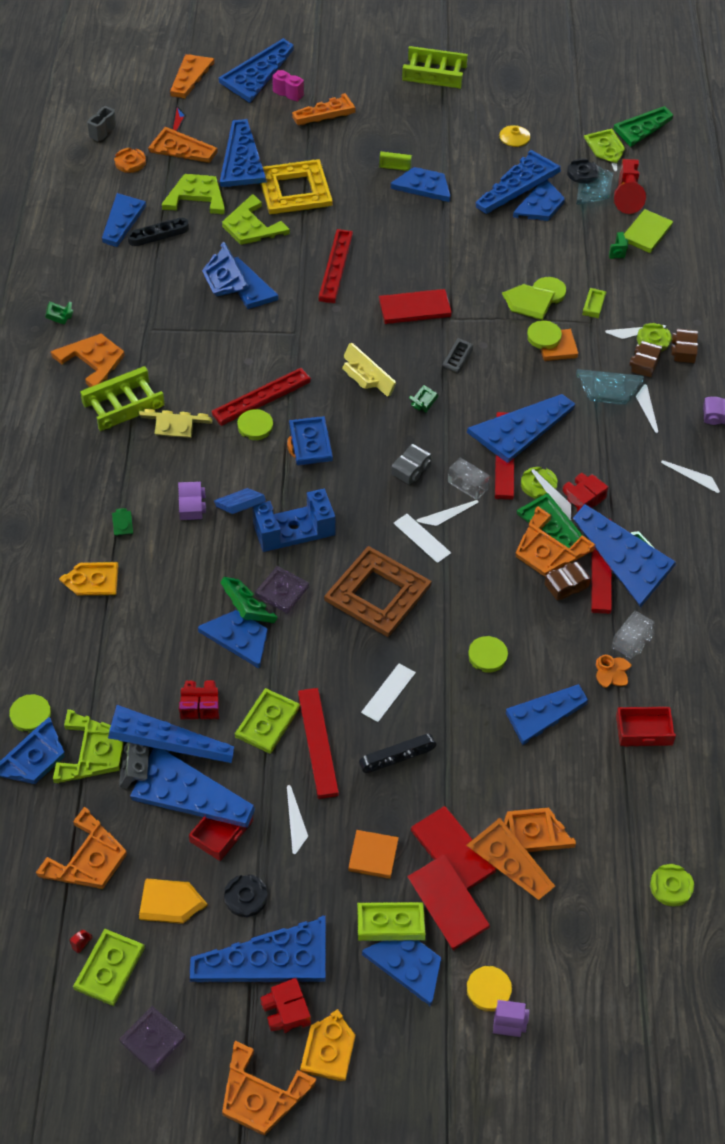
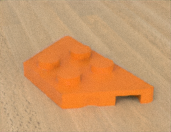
[504,808,576,852]

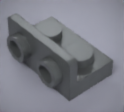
[119,742,149,789]

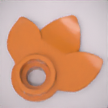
[596,654,631,688]

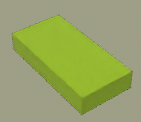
[379,152,412,171]
[582,288,606,318]

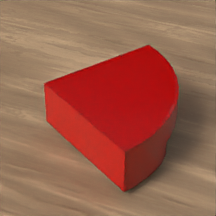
[70,930,93,953]

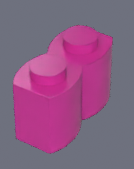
[272,70,304,101]

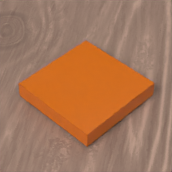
[541,329,578,361]
[348,830,399,879]

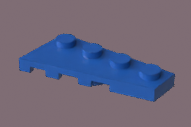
[102,193,146,247]
[234,257,279,309]
[506,684,588,745]

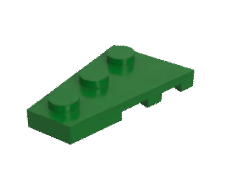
[220,577,278,623]

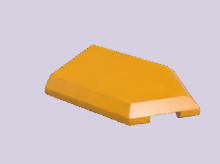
[59,562,118,595]
[139,879,208,924]
[300,1009,355,1081]

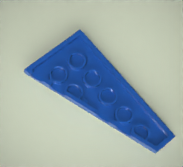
[219,38,294,103]
[220,119,267,187]
[476,150,561,214]
[467,394,575,463]
[573,504,676,608]
[108,705,234,763]
[130,748,255,827]
[190,915,325,982]

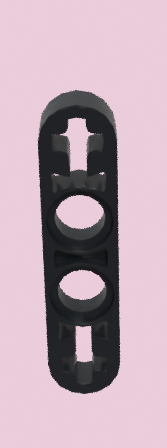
[127,217,189,246]
[359,734,437,773]

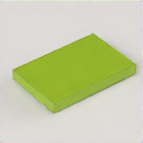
[624,209,673,253]
[235,688,300,754]
[357,902,425,941]
[73,929,145,1006]

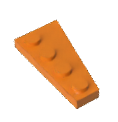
[170,54,215,98]
[292,93,356,125]
[148,127,218,163]
[467,818,555,900]

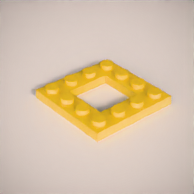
[261,159,333,214]

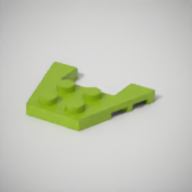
[162,174,225,214]
[222,194,290,245]
[53,710,125,783]

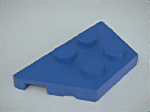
[391,167,450,202]
[513,180,565,221]
[202,242,249,296]
[198,610,268,668]
[0,717,65,784]
[362,940,441,1006]

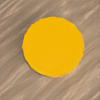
[467,966,512,1011]

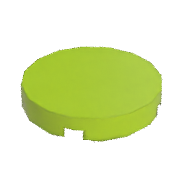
[533,277,566,304]
[527,321,562,349]
[637,323,672,352]
[238,409,273,440]
[521,467,558,498]
[468,636,508,673]
[9,694,51,732]
[650,864,694,907]

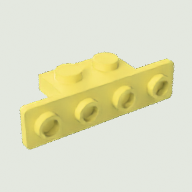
[342,343,396,396]
[139,409,212,438]

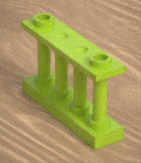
[402,46,468,89]
[80,366,165,431]

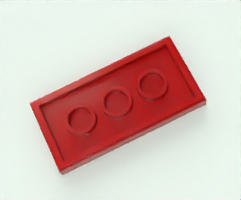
[379,289,452,324]
[411,806,497,890]
[407,854,490,950]

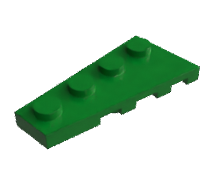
[613,106,673,147]
[517,493,583,548]

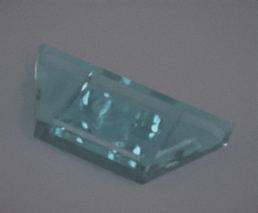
[576,166,613,205]
[576,369,644,405]

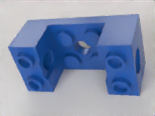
[252,488,335,552]

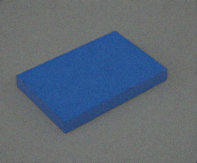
[289,416,333,465]
[214,488,266,514]

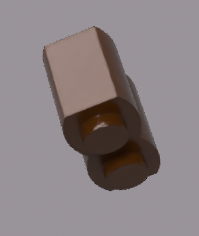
[671,328,698,363]
[629,341,662,377]
[545,562,591,600]

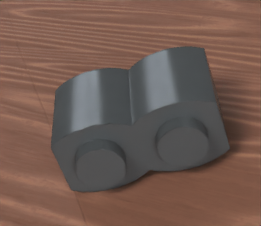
[87,106,117,141]
[392,444,432,485]

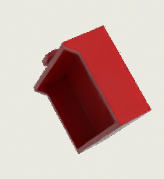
[616,707,676,746]
[189,816,253,861]

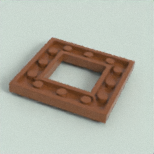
[324,546,432,637]

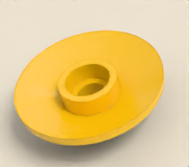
[499,125,530,147]

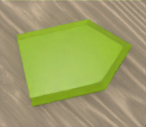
[584,129,625,163]
[502,284,555,320]

